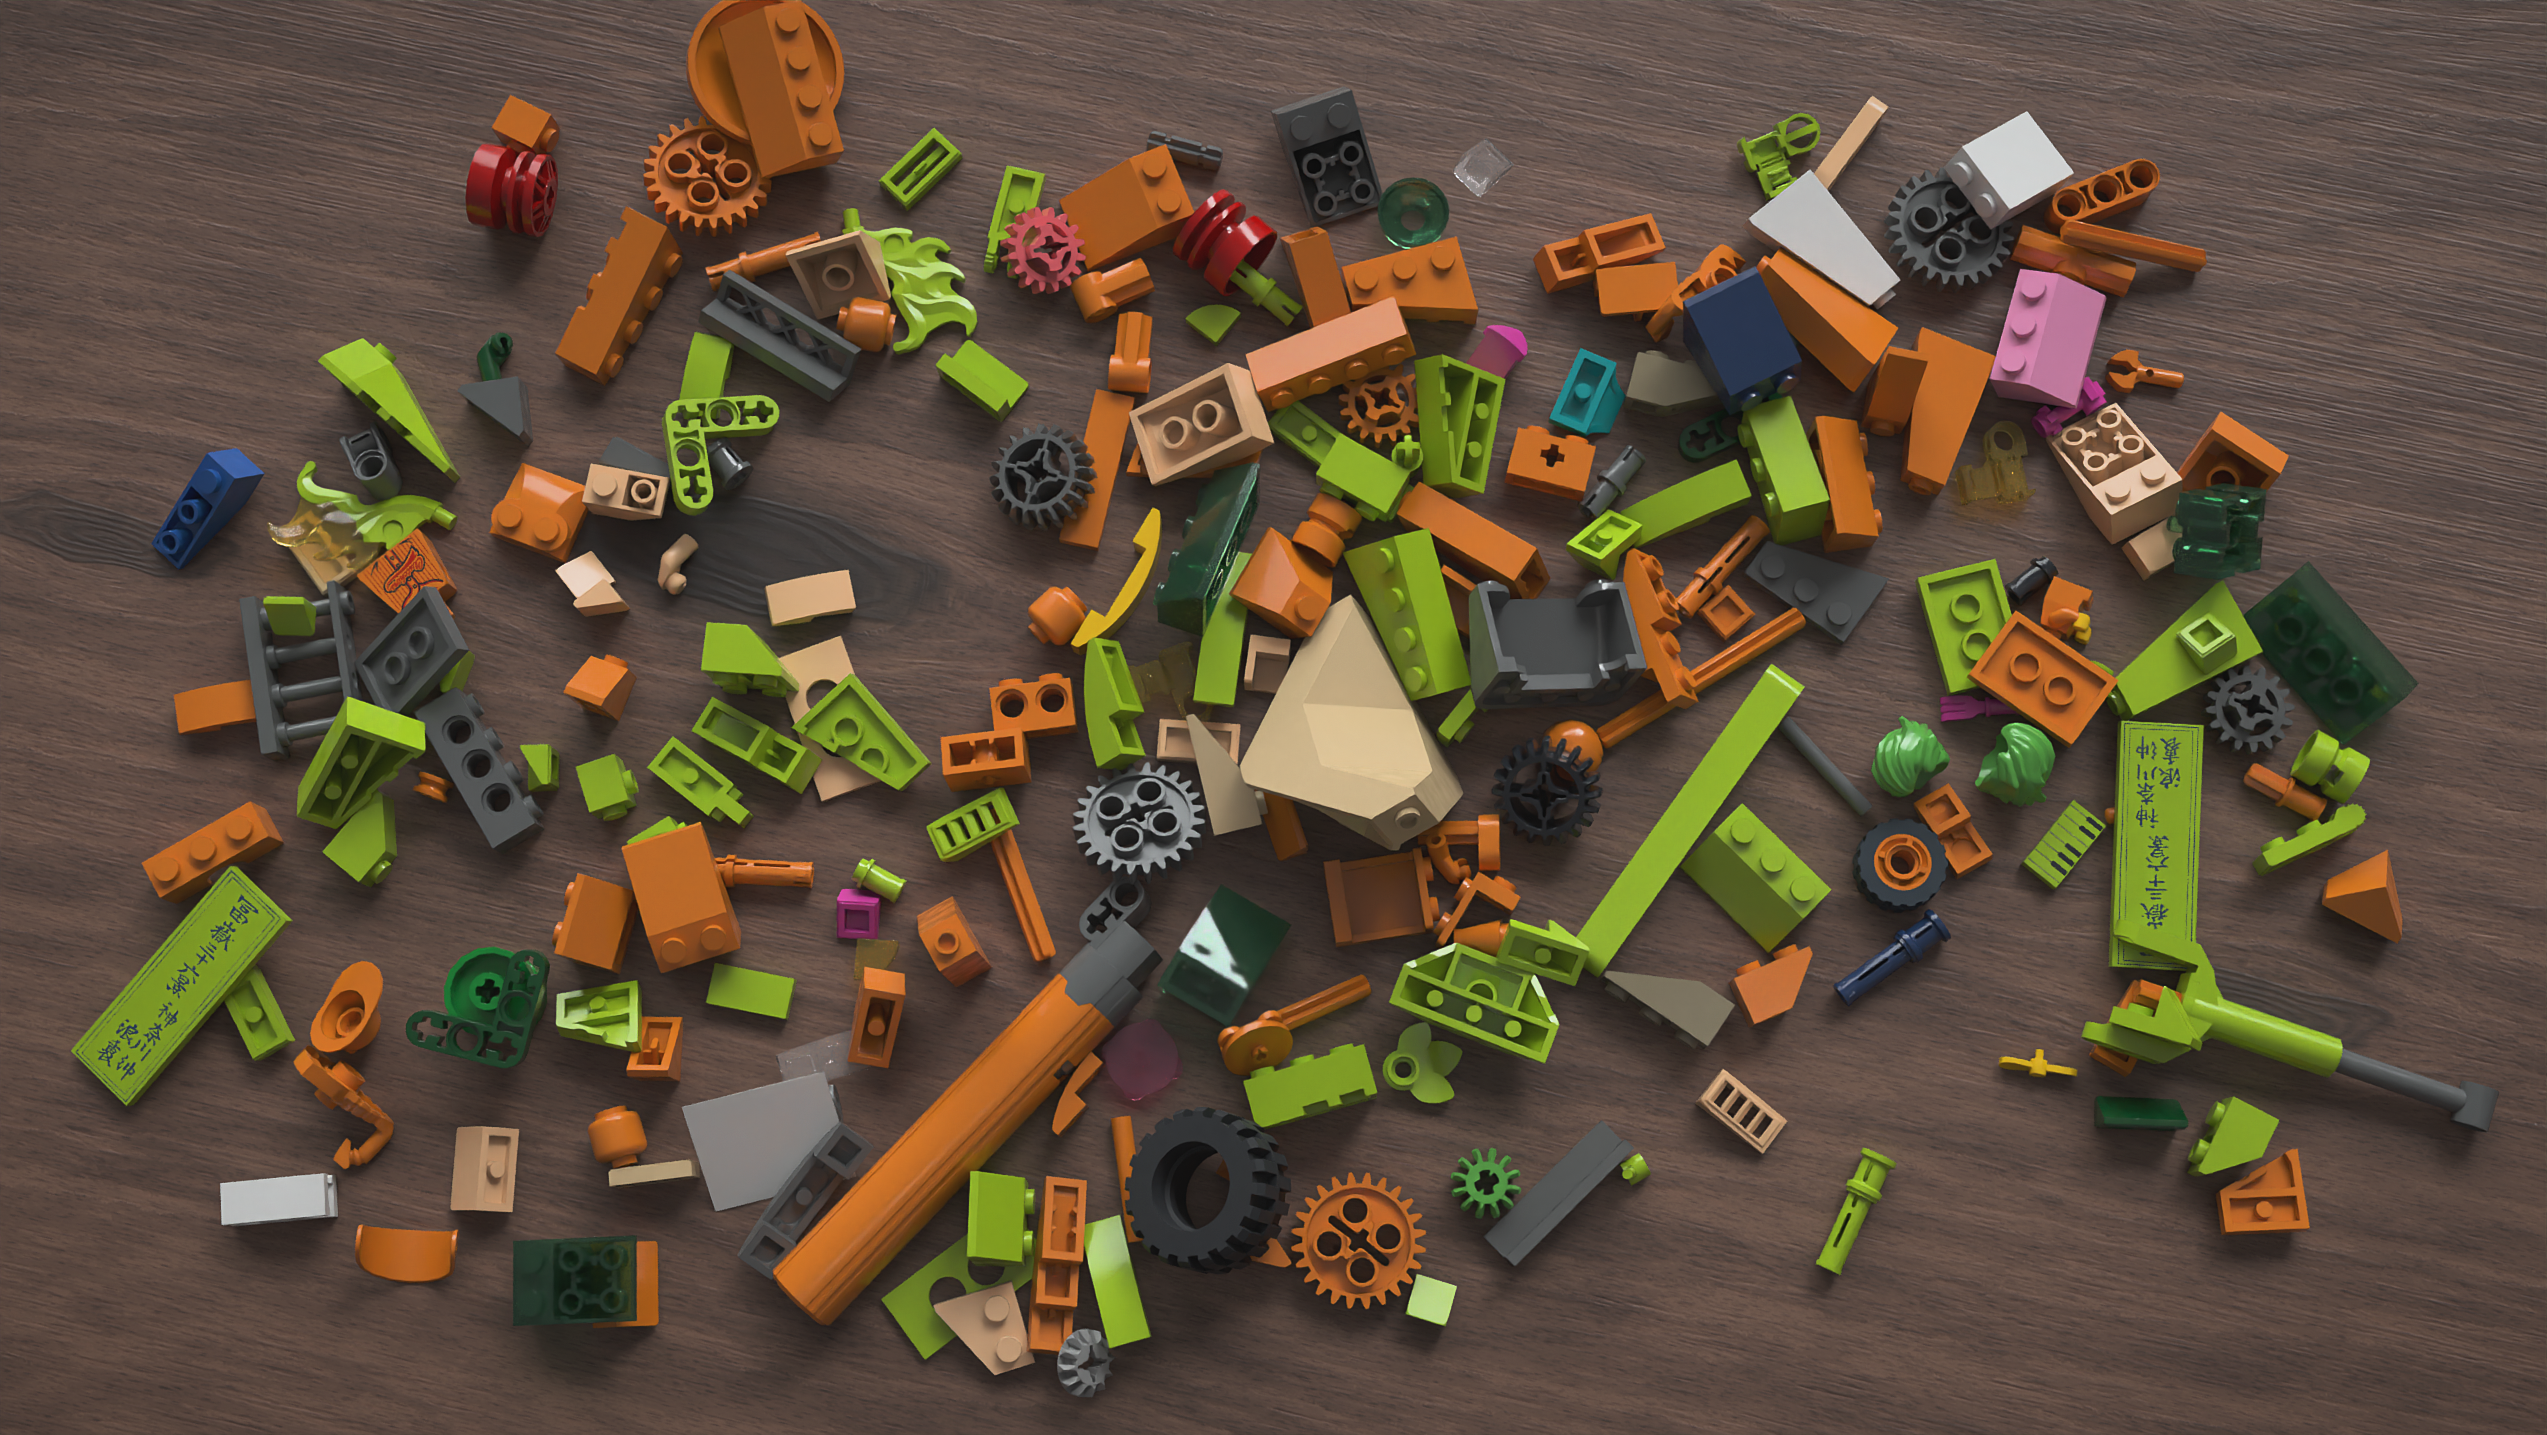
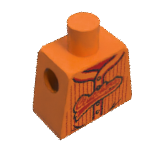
[356,528,457,620]

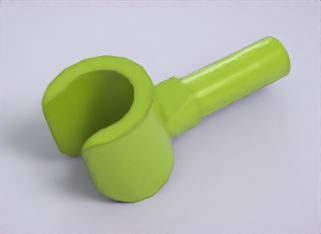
[1619,1153,1651,1186]

